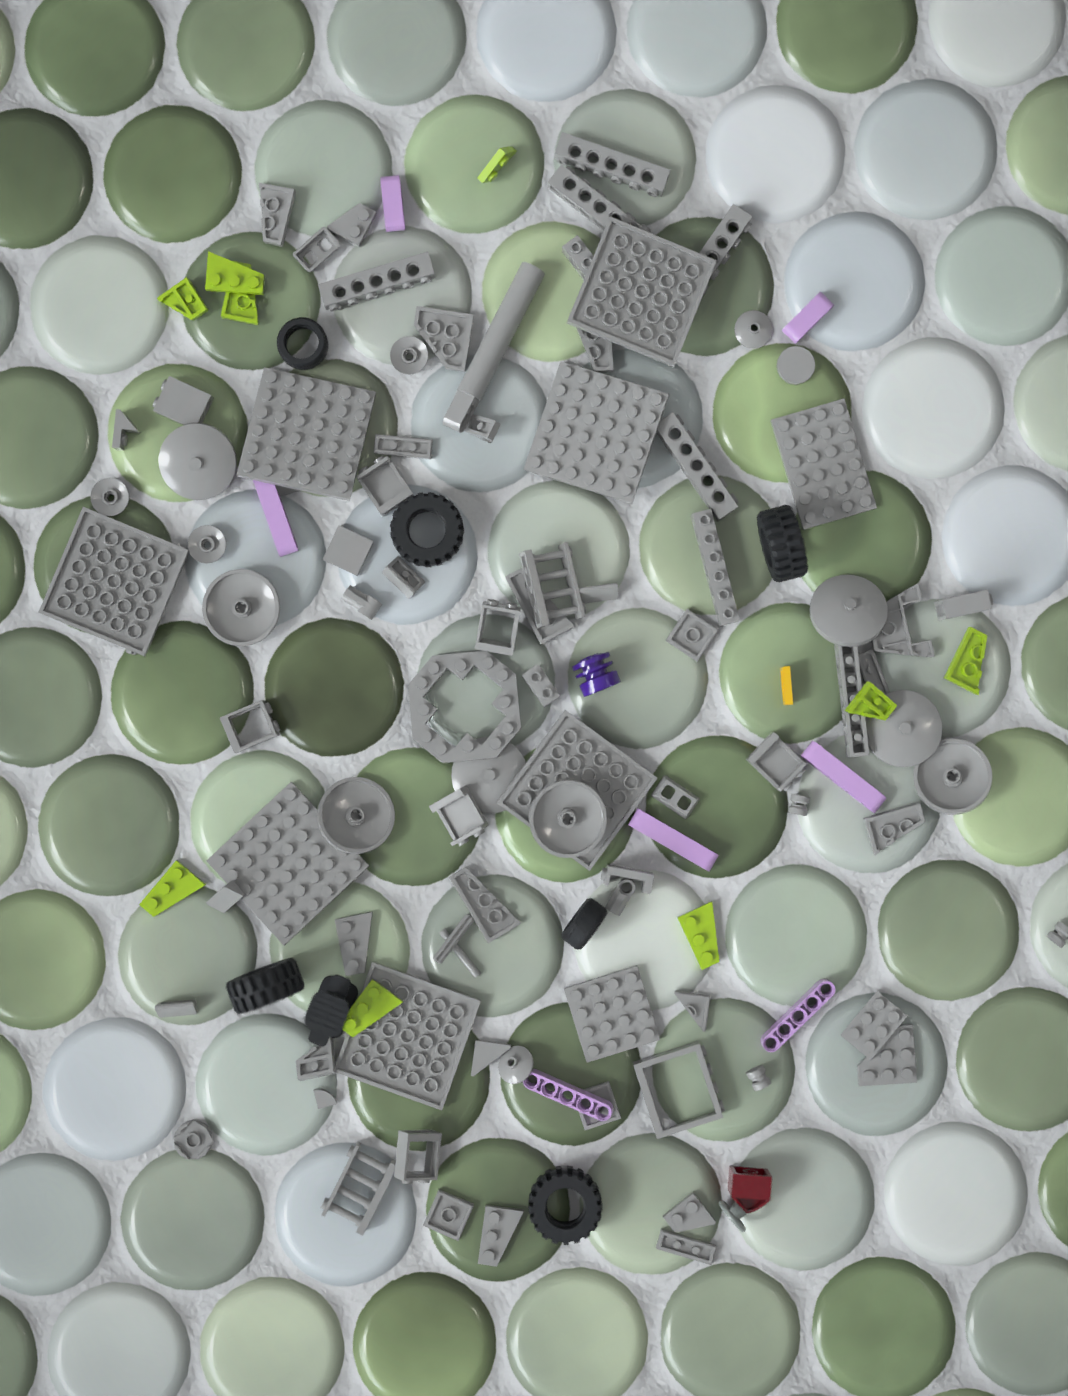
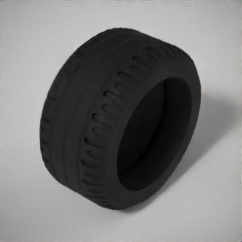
[277,317,328,370]
[561,898,607,950]

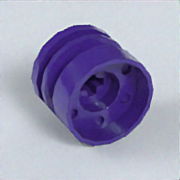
[572,652,621,697]

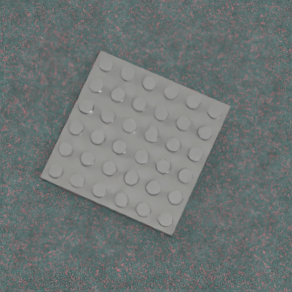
[567,217,717,367]
[524,361,669,504]
[237,367,376,501]
[38,507,189,657]
[497,710,657,871]
[206,782,369,946]
[336,962,481,1110]

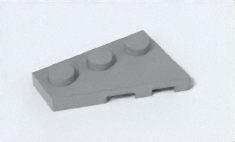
[259,183,296,247]
[576,327,613,372]
[863,802,925,856]
[335,912,373,976]
[478,1204,524,1267]

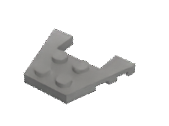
[871,584,935,658]

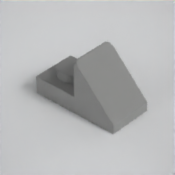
[112,409,140,451]
[464,414,501,443]

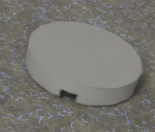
[776,346,815,385]
[174,1120,213,1159]

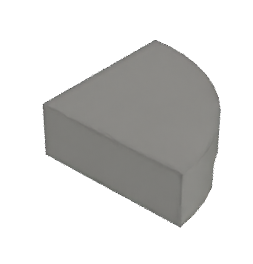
[313,1089,337,1109]

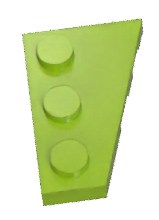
[205,251,265,295]
[221,261,259,326]
[944,627,987,695]
[139,860,207,917]
[677,901,719,970]
[342,978,403,1037]

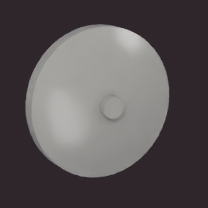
[159,423,237,500]
[202,569,280,646]
[810,575,888,647]
[865,690,942,767]
[451,737,526,814]
[913,739,992,815]
[317,777,395,854]
[529,780,607,858]

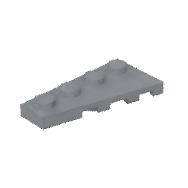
[505,568,575,644]
[449,867,521,943]

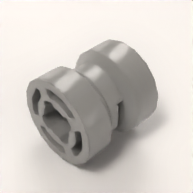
[788,794,810,816]
[1047,921,1068,948]
[746,1065,772,1091]

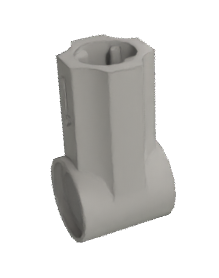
[341,585,382,620]
[605,877,635,916]

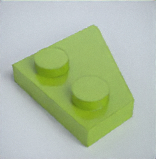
[477,146,517,183]
[157,277,209,321]
[845,681,897,721]

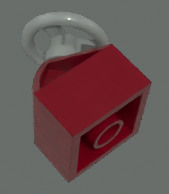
[719,1166,772,1232]

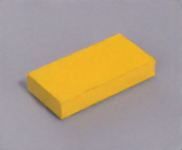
[780,666,793,705]

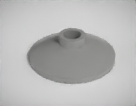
[734,310,773,349]
[390,336,428,375]
[90,478,129,516]
[188,525,226,564]
[498,1046,534,1084]

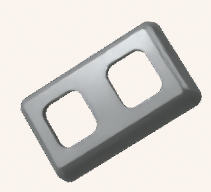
[293,227,340,272]
[651,775,700,819]

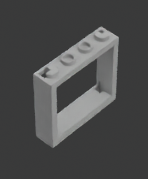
[633,1041,725,1139]

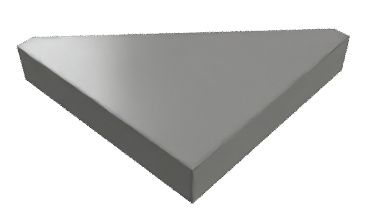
[674,991,711,1032]
[471,1040,511,1076]

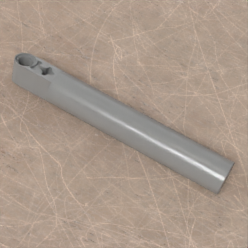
[443,262,545,433]

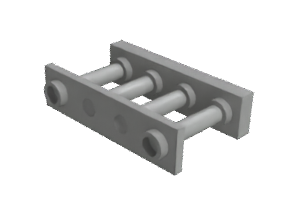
[519,542,586,628]
[321,1142,396,1236]

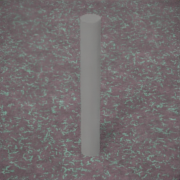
[439,928,481,978]

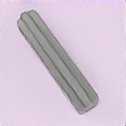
[433,914,474,964]

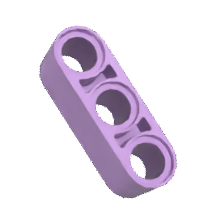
[380,175,405,232]
[782,292,834,344]

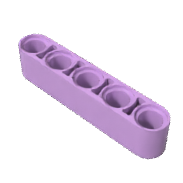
[253,480,299,557]
[801,740,886,813]
[628,808,719,872]
[760,979,835,1052]
[523,1069,613,1121]

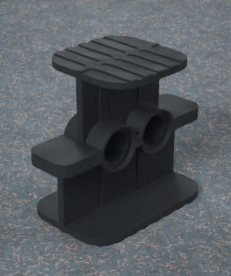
[304,975,358,1047]

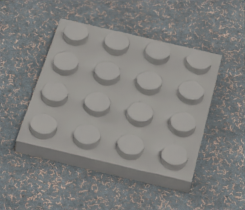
[564,966,660,1063]

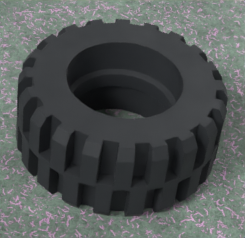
[390,492,464,567]
[757,505,808,583]
[226,958,305,1014]
[528,1165,602,1245]

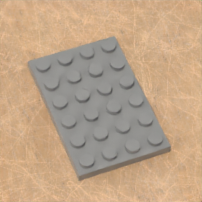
[770,399,877,530]

